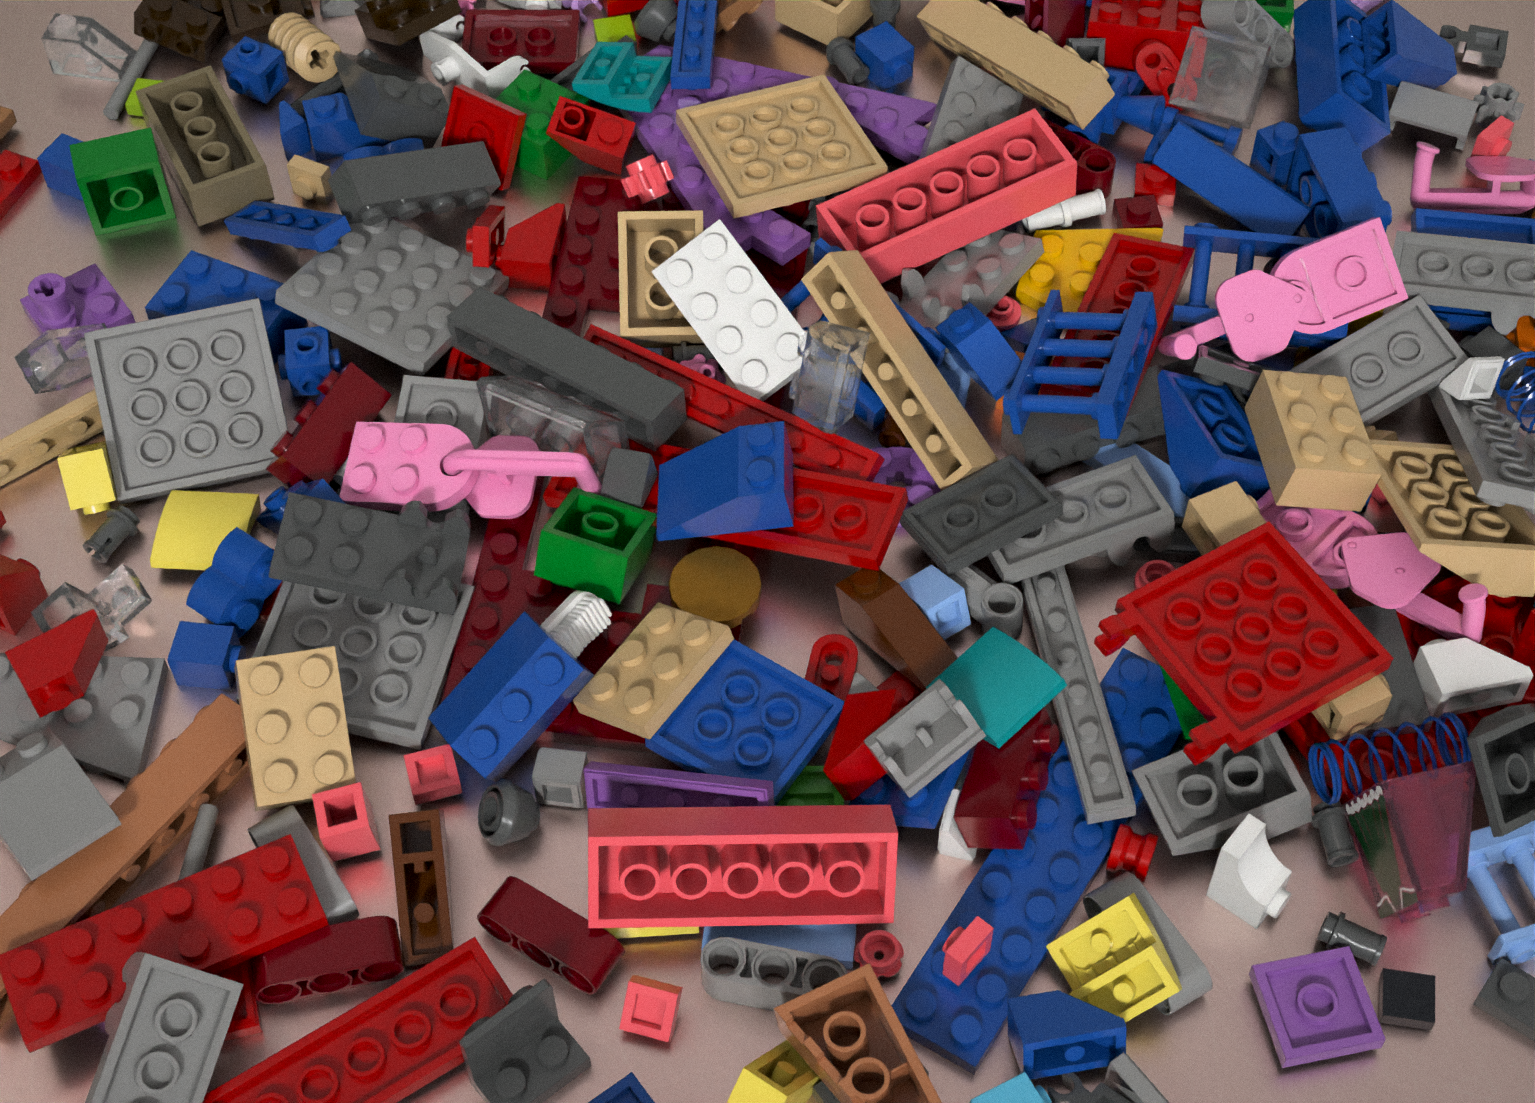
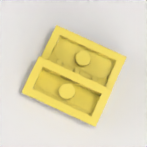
[150,490,261,570]
[1046,893,1182,1022]

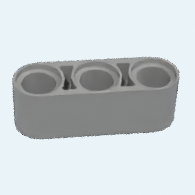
[1201,0,1295,68]
[247,804,360,925]
[1083,872,1213,1016]
[700,937,847,1011]

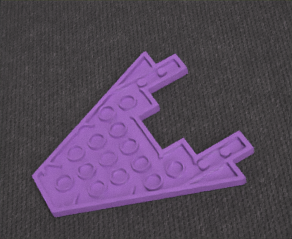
[618,45,937,266]

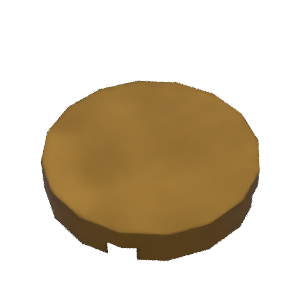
[669,546,762,629]

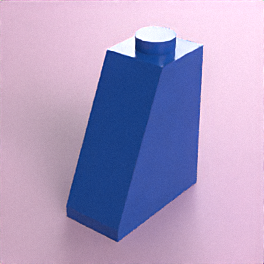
[1361,0,1457,89]

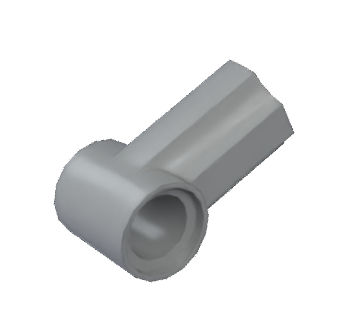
[948,564,1023,639]

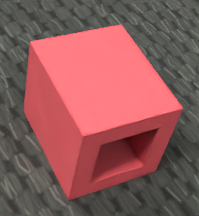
[312,782,381,862]

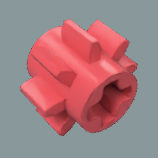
[621,154,674,204]

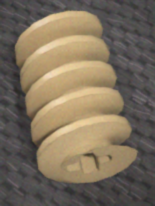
[268,12,341,83]

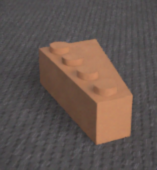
[773,963,942,1103]

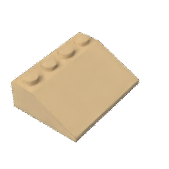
[1369,439,1535,598]

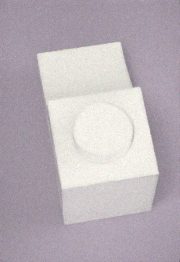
[1206,813,1292,929]

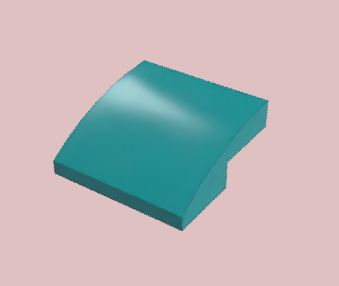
[571,42,672,113]
[925,627,1067,748]

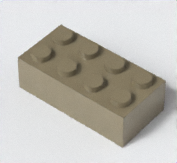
[135,65,275,226]

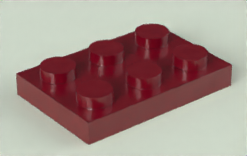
[462,10,581,74]

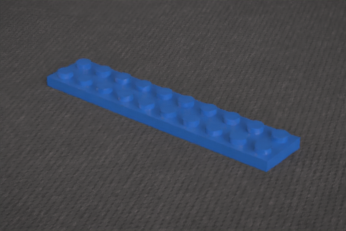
[891,648,1183,1075]

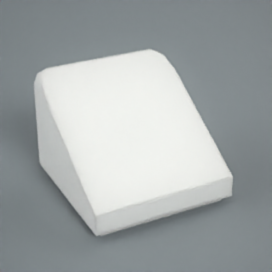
[1439,356,1505,400]
[937,789,977,861]

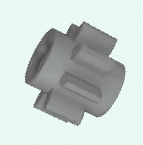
[1473,83,1525,129]

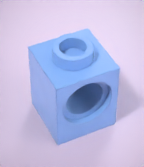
[899,565,971,640]

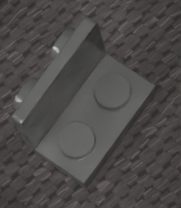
[459,979,591,1103]

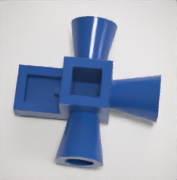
[1040,67,1165,145]

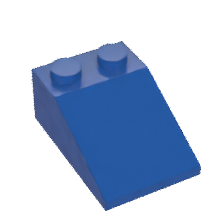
[1157,369,1270,502]
[656,421,794,541]

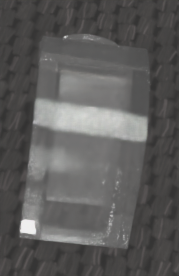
[31,564,152,652]

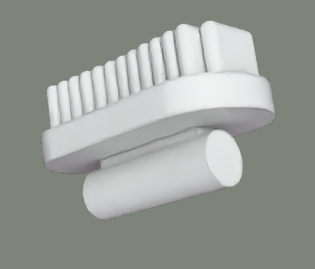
[541,590,612,658]

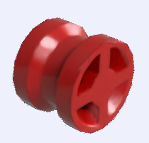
[1106,823,1159,883]

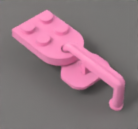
[1410,141,1535,214]
[1158,217,1408,362]
[339,422,602,519]
[1257,489,1488,643]

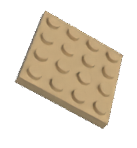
[676,74,888,219]

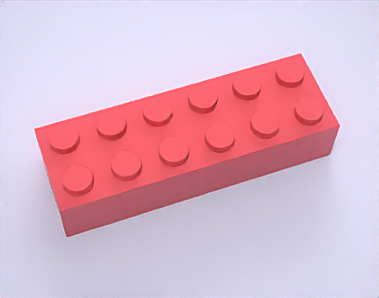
[816,108,1077,284]
[588,805,898,928]

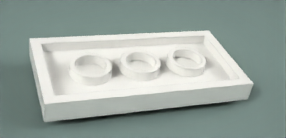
[651,219,823,401]

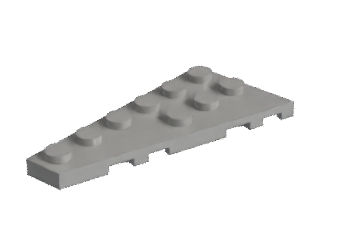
[1427,385,1535,515]
[0,653,169,785]

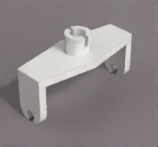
[419,14,531,99]

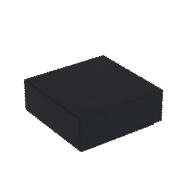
[1379,968,1435,1030]

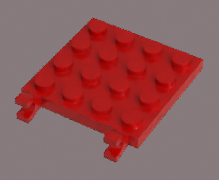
[1094,521,1394,766]

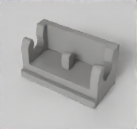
[1389,81,1479,151]
[863,679,986,798]

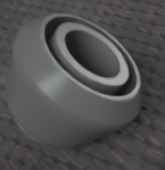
[634,0,678,43]
[478,779,540,846]

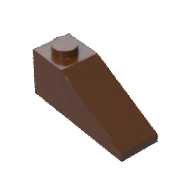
[835,568,958,692]
[388,809,454,967]

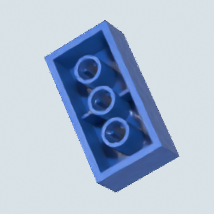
[1293,0,1391,152]

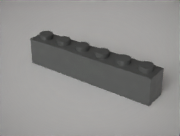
[447,287,687,452]

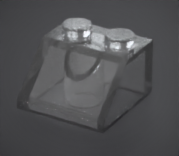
[1169,25,1274,130]
[789,320,870,434]

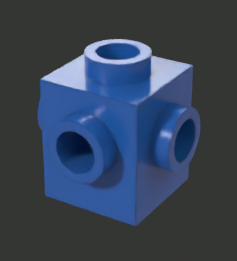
[222,36,290,104]
[278,326,343,397]

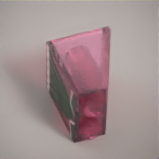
[1344,760,1476,923]

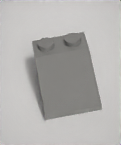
[0,728,121,881]
[1132,732,1312,856]

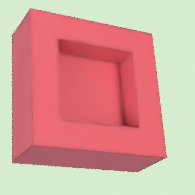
[1471,115,1514,157]
[403,744,463,805]
[942,916,994,986]
[619,975,683,1042]

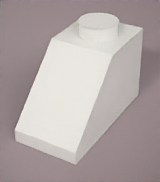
[1413,637,1534,718]

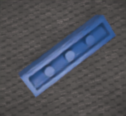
[1152,120,1312,236]

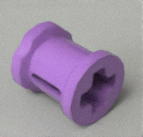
[28,273,77,330]

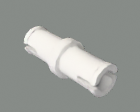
[1021,189,1106,234]

